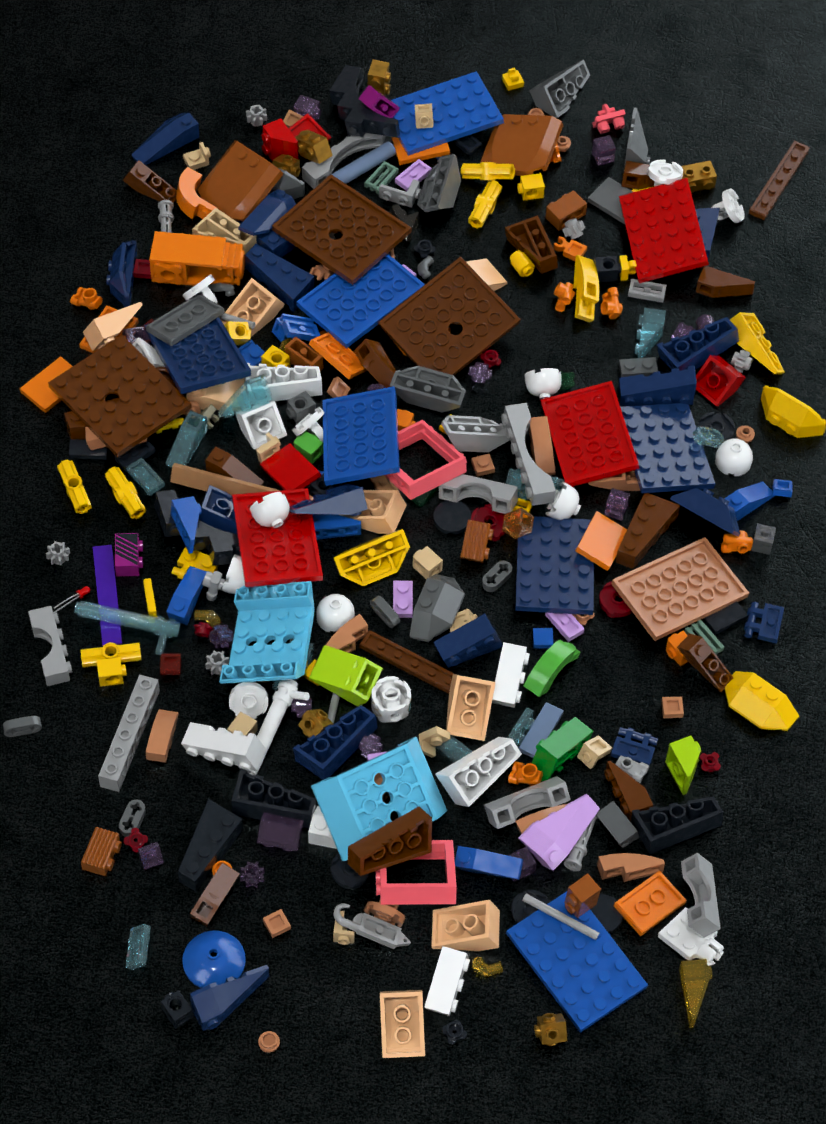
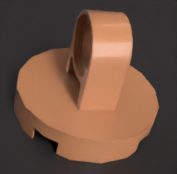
[364,901,405,927]

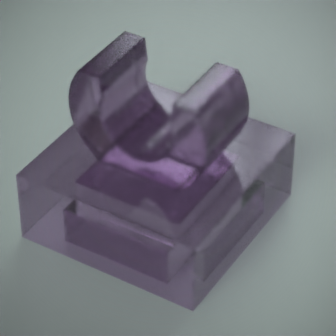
[672,322,696,338]
[138,842,164,870]

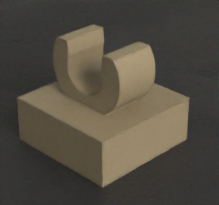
[194,404,219,429]

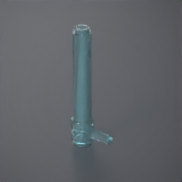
[74,601,181,655]

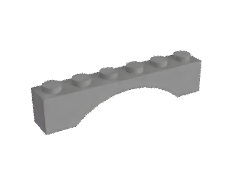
[302,133,392,189]
[501,403,556,506]

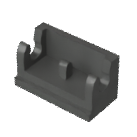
[596,801,639,848]

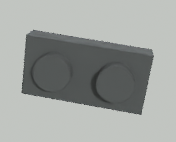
[619,357,658,378]

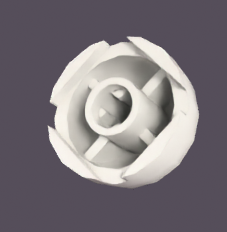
[524,368,562,399]
[715,438,753,476]
[546,482,581,520]
[250,492,290,528]
[222,554,245,594]
[316,594,355,633]

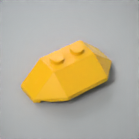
[761,385,826,438]
[333,529,410,586]
[724,671,799,731]

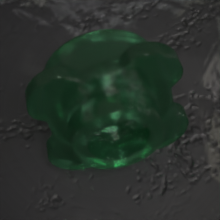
[560,372,575,389]

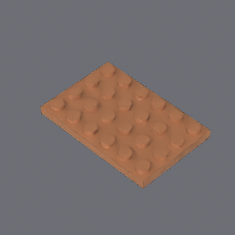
[611,537,749,641]

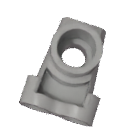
[202,571,225,601]
[615,755,650,783]

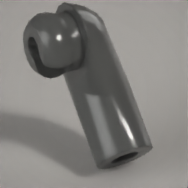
[417,256,434,279]
[208,283,235,297]

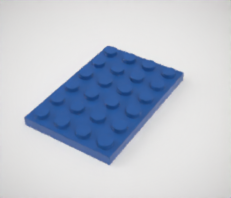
[391,71,504,156]
[297,254,425,349]
[322,386,400,486]
[506,892,648,1033]

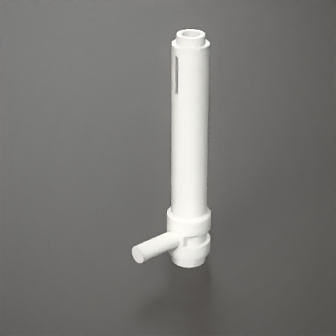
[248,679,310,776]

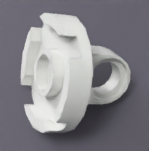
[648,160,683,187]
[711,188,744,223]
[182,274,217,304]
[292,407,325,442]
[229,682,268,719]

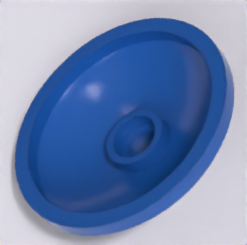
[183,931,246,988]

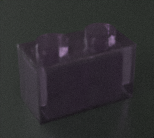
[257,813,304,851]

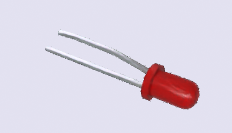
[53,586,90,613]

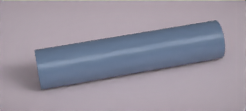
[331,141,396,184]

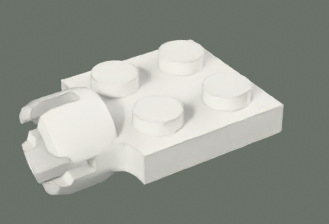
[658,907,724,966]

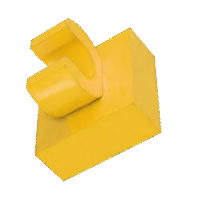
[502,68,524,91]
[619,255,637,281]

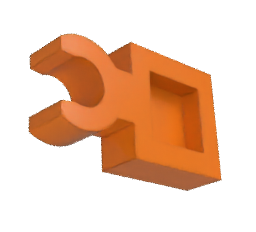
[553,236,587,261]

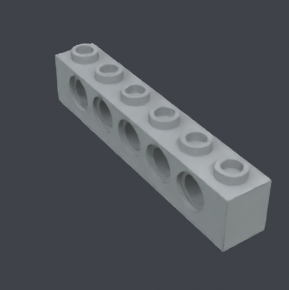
[98,674,160,792]

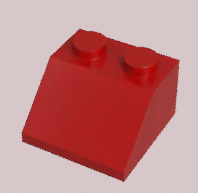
[261,118,298,161]
[696,355,746,406]

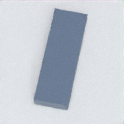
[519,702,564,758]

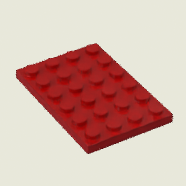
[619,178,709,283]
[541,381,639,487]
[232,488,323,587]

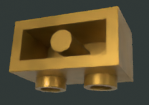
[368,60,391,96]
[295,130,333,164]
[681,161,717,193]

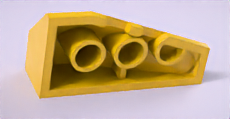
[730,312,784,374]

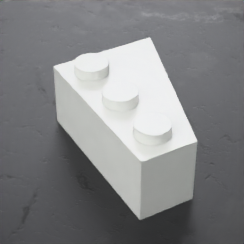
[492,642,530,708]
[424,946,470,1016]

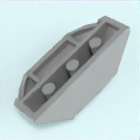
[441,415,510,453]

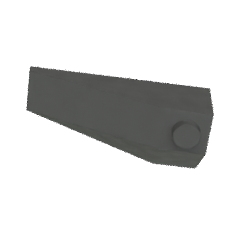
[529,59,590,118]
[624,108,650,168]

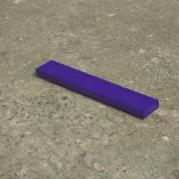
[93,545,122,646]

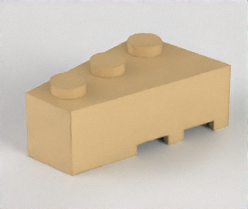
[192,208,256,255]

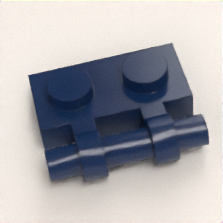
[744,602,784,644]
[611,727,658,766]

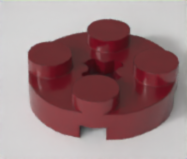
[471,504,509,541]
[599,581,633,618]

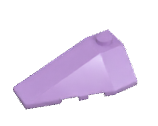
[519,794,600,870]

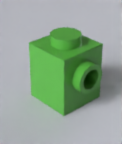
[294,431,323,464]

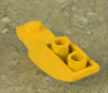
[573,255,599,322]

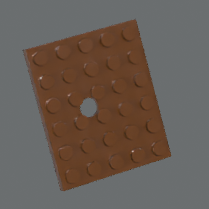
[272,175,412,285]
[378,257,521,376]
[48,335,192,458]

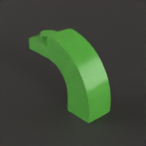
[523,640,580,697]

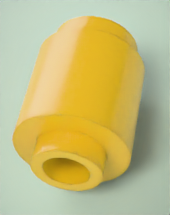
[510,250,535,277]

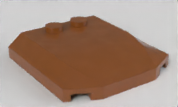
[481,114,563,176]
[198,140,284,222]

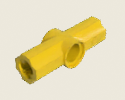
[461,162,515,181]
[468,180,502,229]
[57,459,92,514]
[105,467,146,519]
[81,642,141,667]

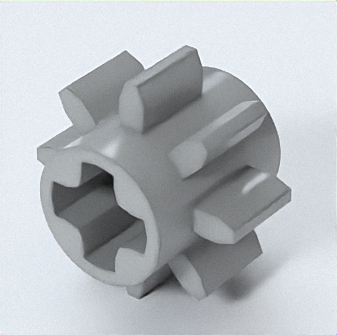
[246,105,267,126]
[562,218,585,239]
[731,350,753,373]
[46,541,70,566]
[205,650,229,675]

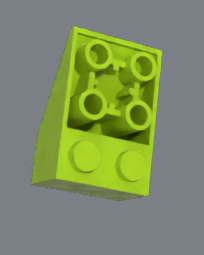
[309,645,383,707]

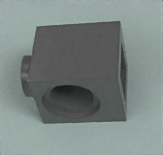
[286,391,316,424]

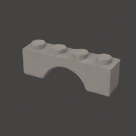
[439,474,518,515]
[28,606,72,686]
[484,776,571,829]
[681,853,721,938]

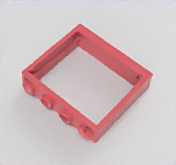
[384,420,467,500]
[376,840,456,905]

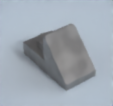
[751,523,776,554]

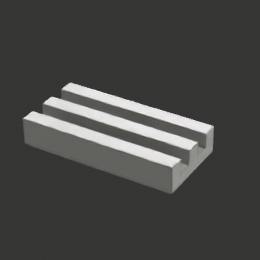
[628,279,667,303]

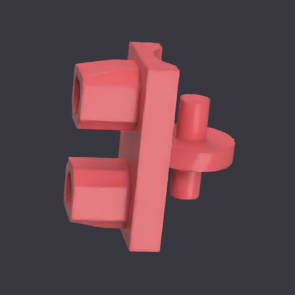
[592,104,626,134]

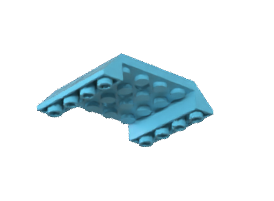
[219,581,315,684]
[311,737,447,861]

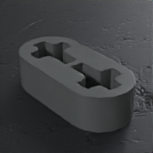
[482,561,512,592]
[370,595,400,628]
[3,716,42,737]
[119,799,146,837]

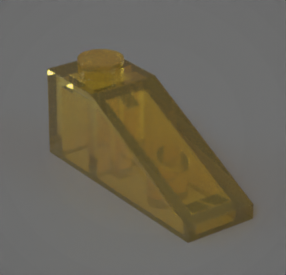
[679,959,712,1028]

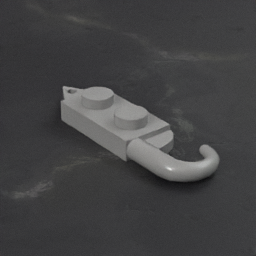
[333,903,411,949]

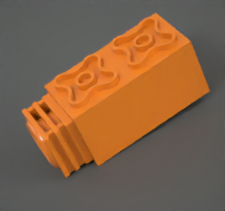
[149,231,245,286]

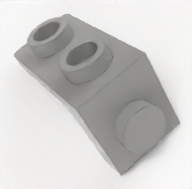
[379,179,421,208]

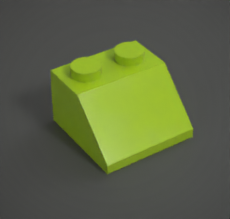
[666,736,701,795]

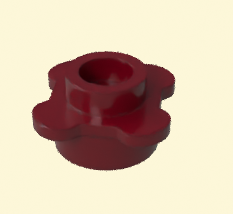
[480,350,501,368]
[193,622,214,637]
[699,752,721,772]
[123,828,148,852]

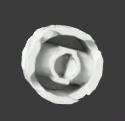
[371,676,411,723]

